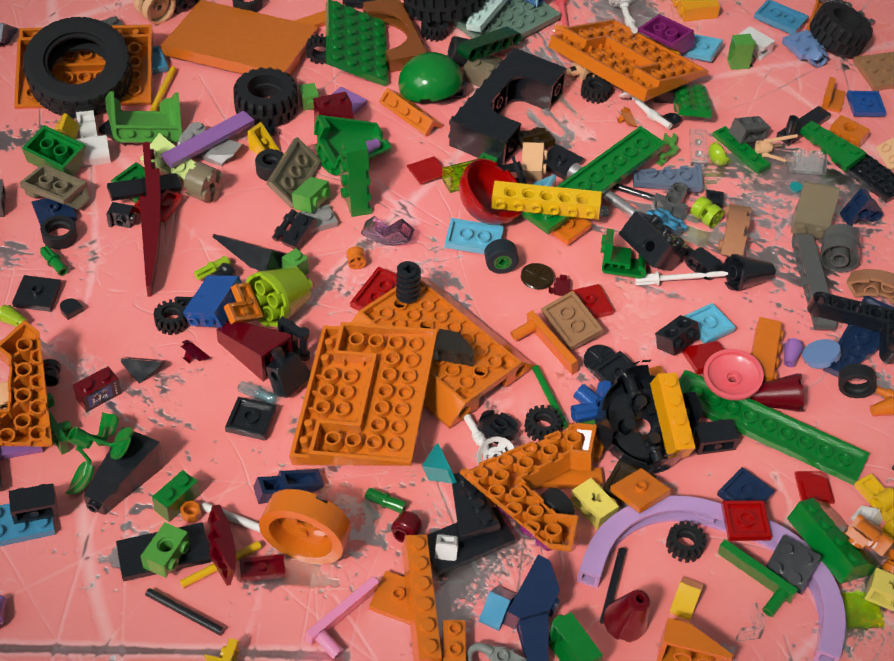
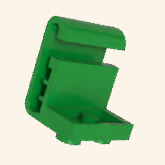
[600,228,646,278]

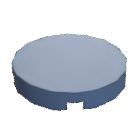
[802,339,842,369]

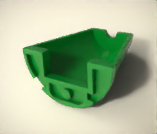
[314,115,392,175]

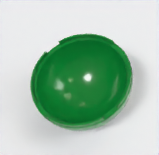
[398,52,463,102]

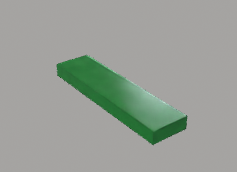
[712,126,771,174]

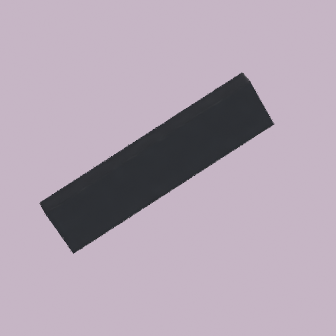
[107,173,182,201]

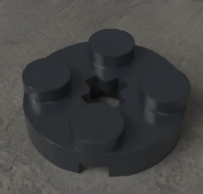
[477,410,519,444]

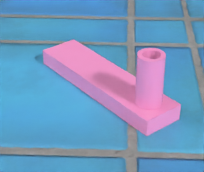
[305,576,379,660]

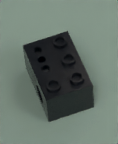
[618,211,689,271]

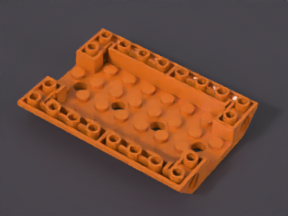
[351,276,534,429]

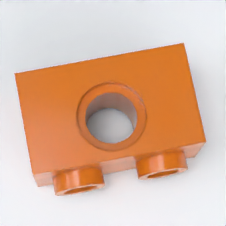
[829,115,870,148]

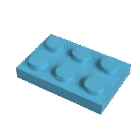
[444,218,504,254]

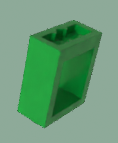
[548,612,603,661]

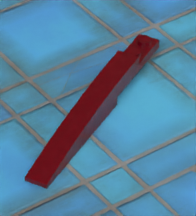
[139,142,162,297]

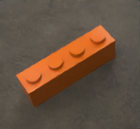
[751,316,784,382]

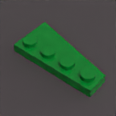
[800,121,866,172]

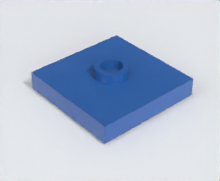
[846,91,886,117]

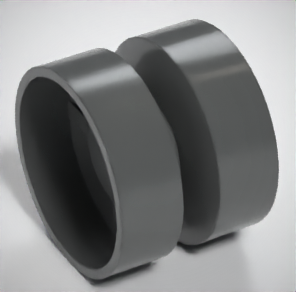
[820,224,861,272]

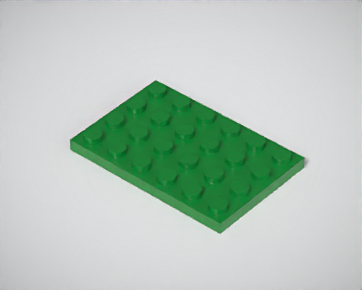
[326,0,388,86]

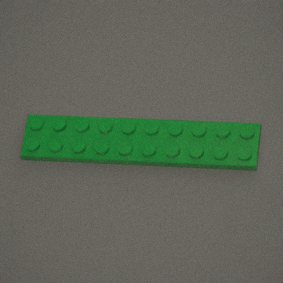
[522,126,666,235]
[679,370,870,486]

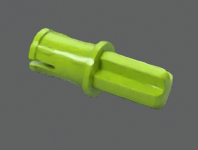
[194,256,230,281]

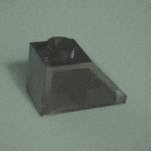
[434,329,475,367]

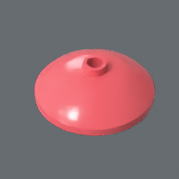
[703,349,764,400]

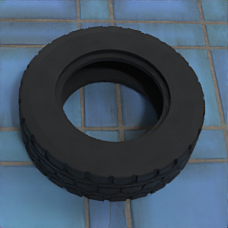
[23,17,133,118]

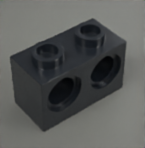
[655,315,700,356]

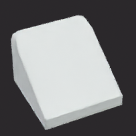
[851,505,883,527]
[435,534,458,561]

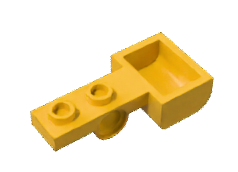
[854,473,894,539]

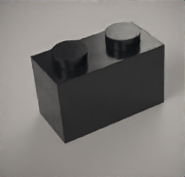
[693,419,740,455]
[9,483,59,524]

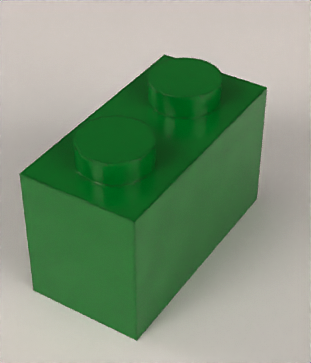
[152,470,200,523]

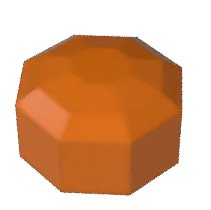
[180,500,202,523]

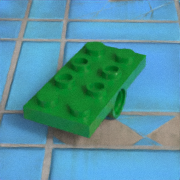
[673,84,712,118]

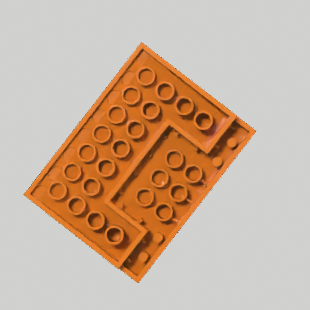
[161,0,318,77]
[548,19,709,102]
[14,24,154,109]
[289,322,438,466]

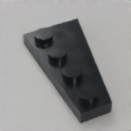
[452,469,500,542]

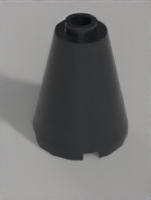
[723,254,776,291]

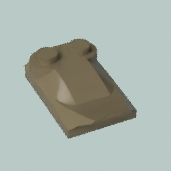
[20,164,90,210]

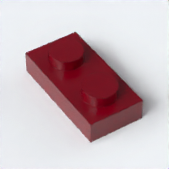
[239,554,286,582]

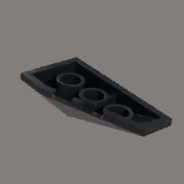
[212,234,287,272]

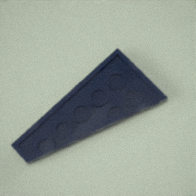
[823,296,894,377]

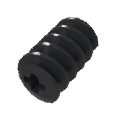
[396,261,421,304]

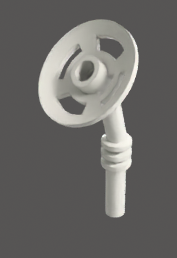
[608,0,639,34]
[619,92,672,129]
[464,414,514,466]

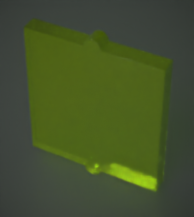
[841,590,885,630]

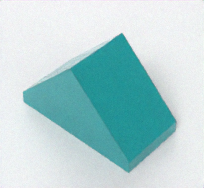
[422,443,457,484]

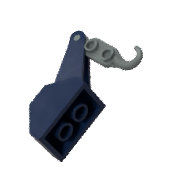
[466,554,561,661]

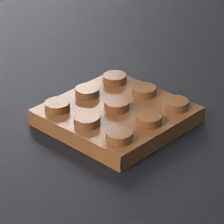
[853,52,894,91]

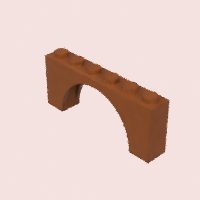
[363,0,428,73]

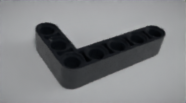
[807,292,894,364]

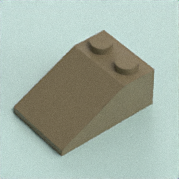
[463,55,504,87]
[790,181,840,239]

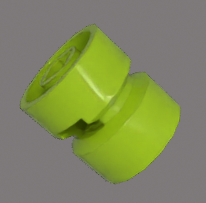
[690,196,724,228]

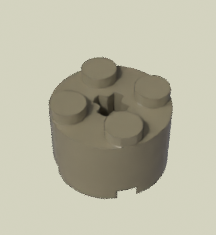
[184,162,225,203]

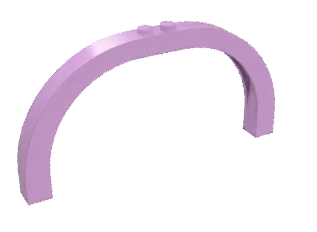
[577,495,846,661]

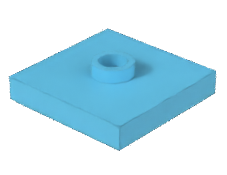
[682,34,723,62]
[684,303,736,343]

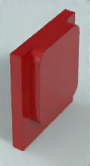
[407,156,448,184]
[794,471,835,504]

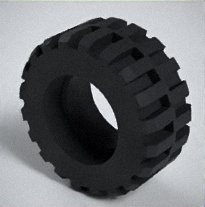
[810,1,873,57]
[233,67,298,128]

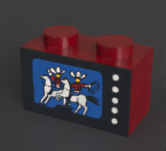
[73,366,122,413]

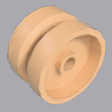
[134,0,176,25]

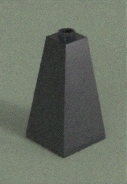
[84,427,164,515]

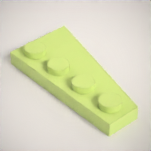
[140,133,196,182]

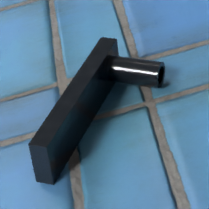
[776,106,831,146]

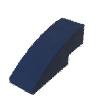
[253,469,324,504]

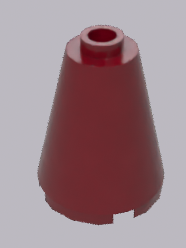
[750,373,804,412]
[604,590,650,642]

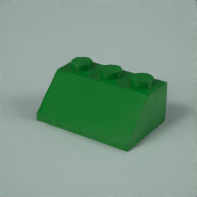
[22,125,86,176]

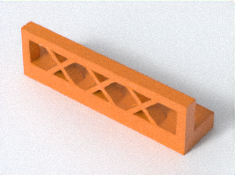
[379,88,443,136]

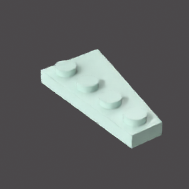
[466,0,508,32]

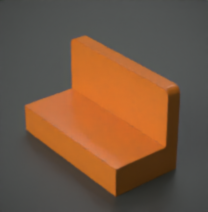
[821,77,845,113]

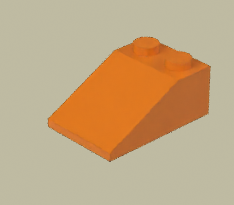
[656,618,733,661]

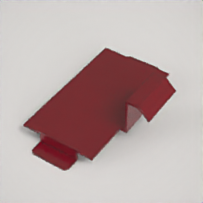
[548,274,571,296]
[180,340,211,363]

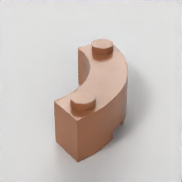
[717,203,751,256]
[846,269,894,304]

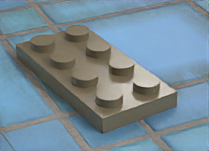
[266,137,321,208]

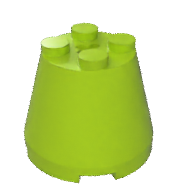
[245,266,313,327]

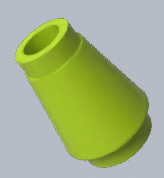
[0,304,28,327]

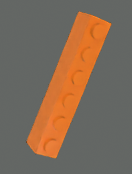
[402,535,442,661]

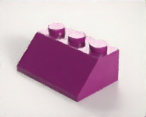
[638,14,695,53]

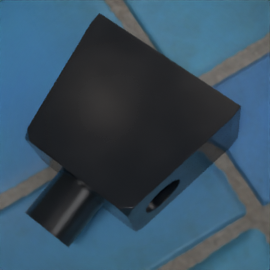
[266,347,311,398]

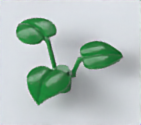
[64,412,134,495]

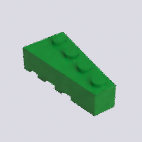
[340,137,372,217]

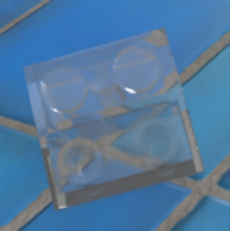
[785,149,828,175]

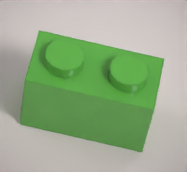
[727,34,756,70]
[292,177,331,213]

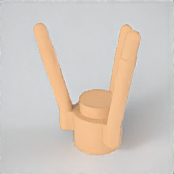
[755,134,798,162]

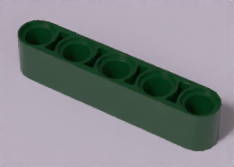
[457,26,521,62]

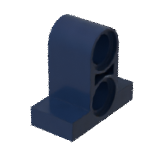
[840,188,884,226]

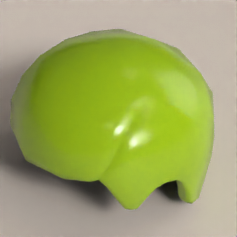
[708,141,731,166]

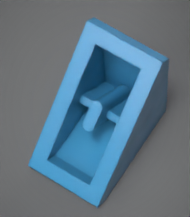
[479,585,517,631]

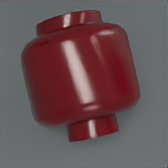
[391,511,423,543]

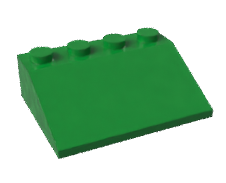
[787,498,883,584]

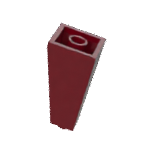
[216,321,293,382]

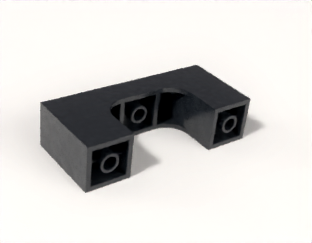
[448,48,567,165]

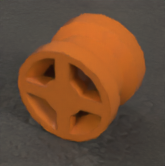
[346,246,366,270]

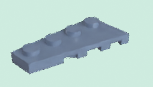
[633,164,703,193]

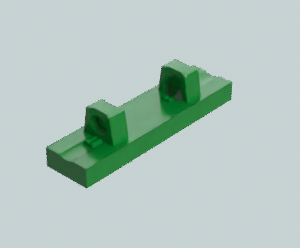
[47,393,72,455]

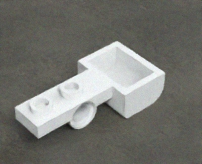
[75,110,111,167]

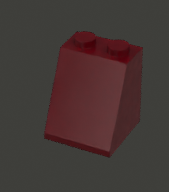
[313,92,354,126]

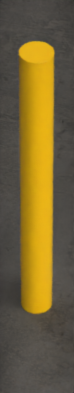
[150,66,177,111]
[179,541,262,589]

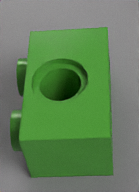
[141,522,190,578]

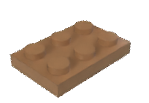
[541,291,603,351]

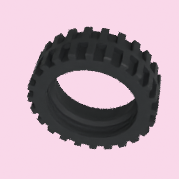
[403,0,486,23]

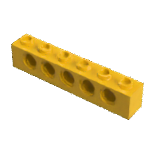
[492,181,602,220]

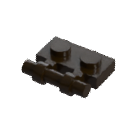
[519,127,555,150]

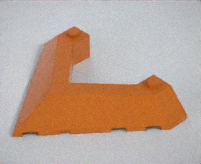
[0,320,53,447]
[459,423,597,552]

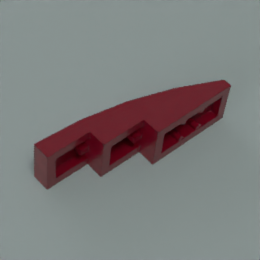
[208,504,236,586]

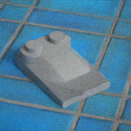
[177,122,243,167]

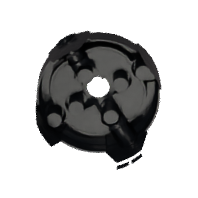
[595,360,703,473]

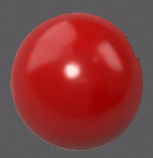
[459,159,521,225]

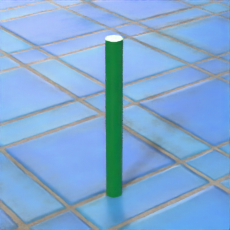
[532,365,569,430]

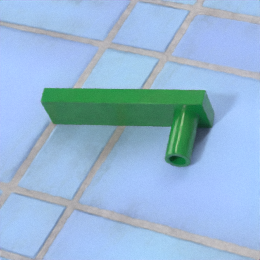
[717,539,798,617]

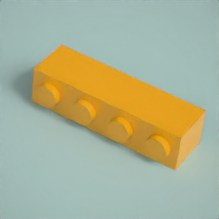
[650,372,695,458]

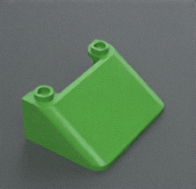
[105,91,182,143]

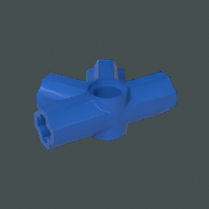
[570,380,613,423]

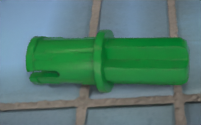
[40,245,69,276]
[365,488,407,514]

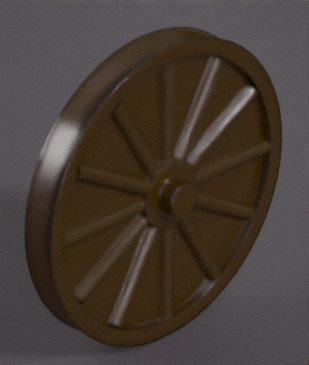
[521,263,554,290]

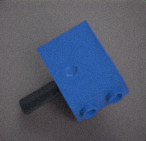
[174,275,242,328]

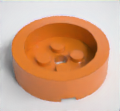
[259,489,351,564]

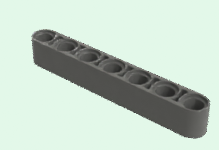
[791,233,837,331]

